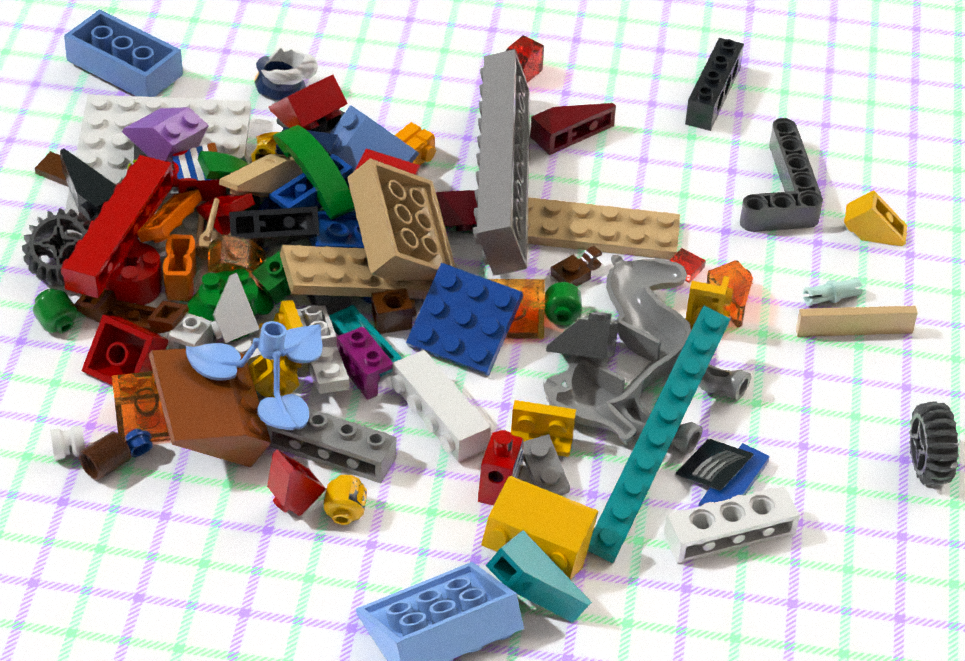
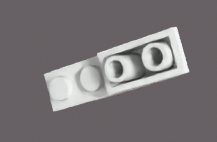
[297,305,350,394]

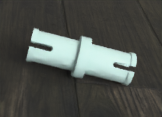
[803,277,863,306]

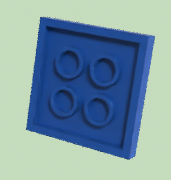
[406,263,524,376]

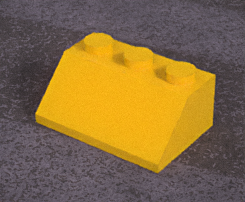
[481,476,599,579]

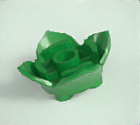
[187,269,274,342]

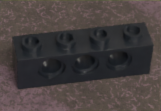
[685,37,744,131]

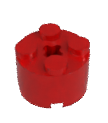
[105,239,162,305]

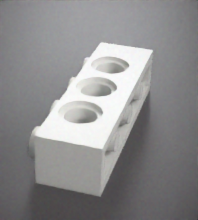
[663,486,800,564]

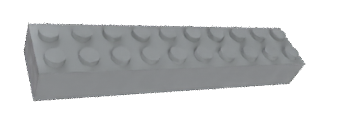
[473,49,530,276]

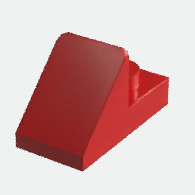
[196,193,255,237]

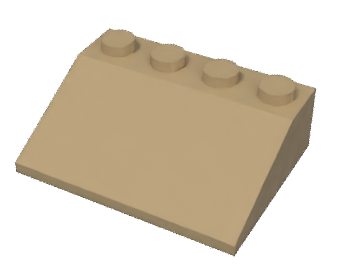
[347,159,456,281]

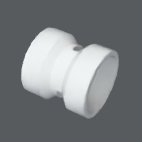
[50,425,85,460]

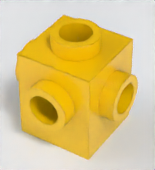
[249,355,299,398]

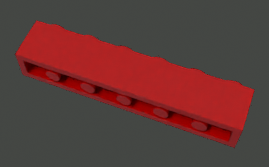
[61,155,174,298]

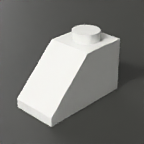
[210,273,259,343]

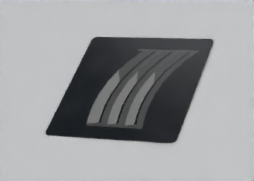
[675,439,754,490]

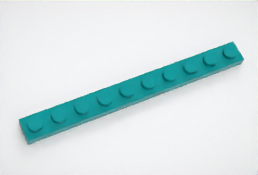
[588,306,731,563]

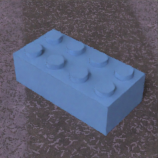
[64,9,183,97]

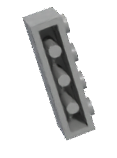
[266,408,397,484]

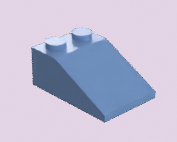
[330,105,419,172]

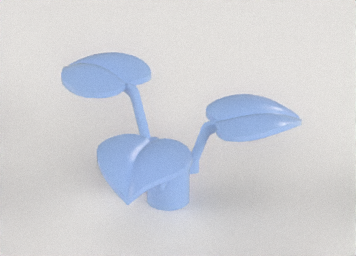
[185,321,323,430]

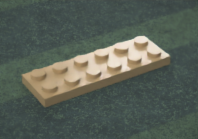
[528,197,680,260]
[280,245,433,299]

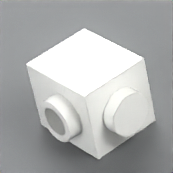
[168,313,214,349]

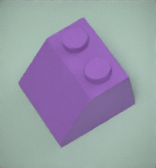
[122,107,209,163]

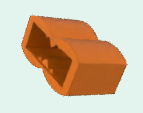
[163,234,197,301]

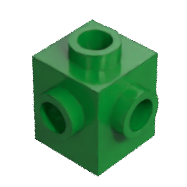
[252,251,292,305]

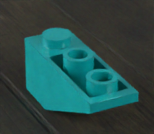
[486,530,592,623]

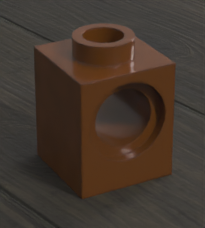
[371,288,417,334]

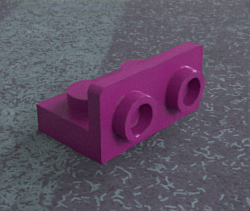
[337,327,393,400]

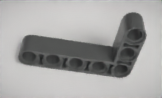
[739,118,823,232]

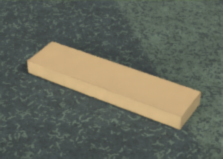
[796,305,918,337]

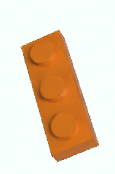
[137,189,203,243]

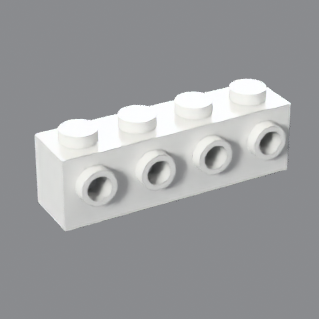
[391,350,491,462]

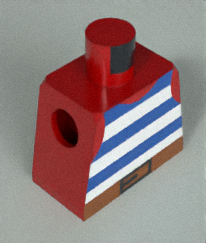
[171,142,226,201]
[478,430,524,506]

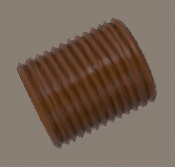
[79,431,131,480]

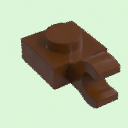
[551,246,602,286]

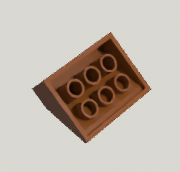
[149,349,271,468]

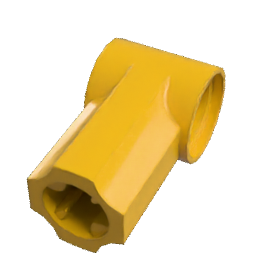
[251,132,280,162]

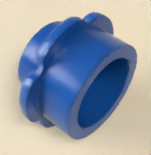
[125,429,153,457]

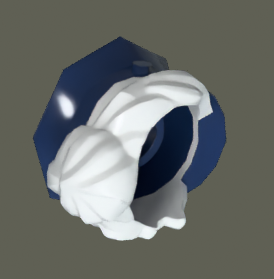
[254,47,319,100]

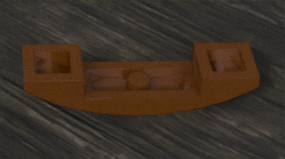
[74,289,189,334]

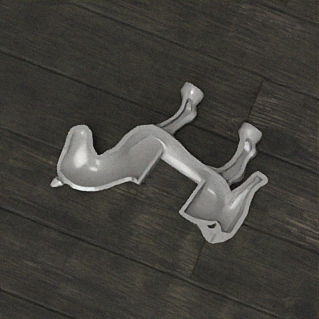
[543,255,752,454]

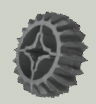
[21,208,91,286]
[909,401,959,486]

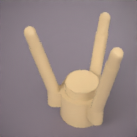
[195,198,231,261]

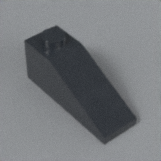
[60,148,116,221]
[229,206,320,251]

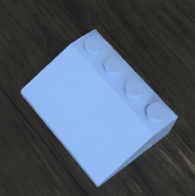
[356,562,524,661]

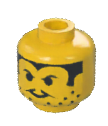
[323,475,367,525]

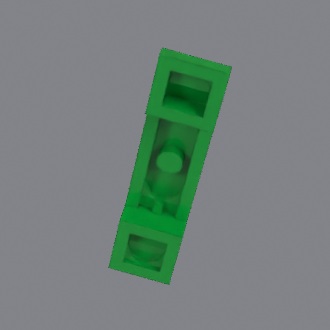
[273,125,355,220]

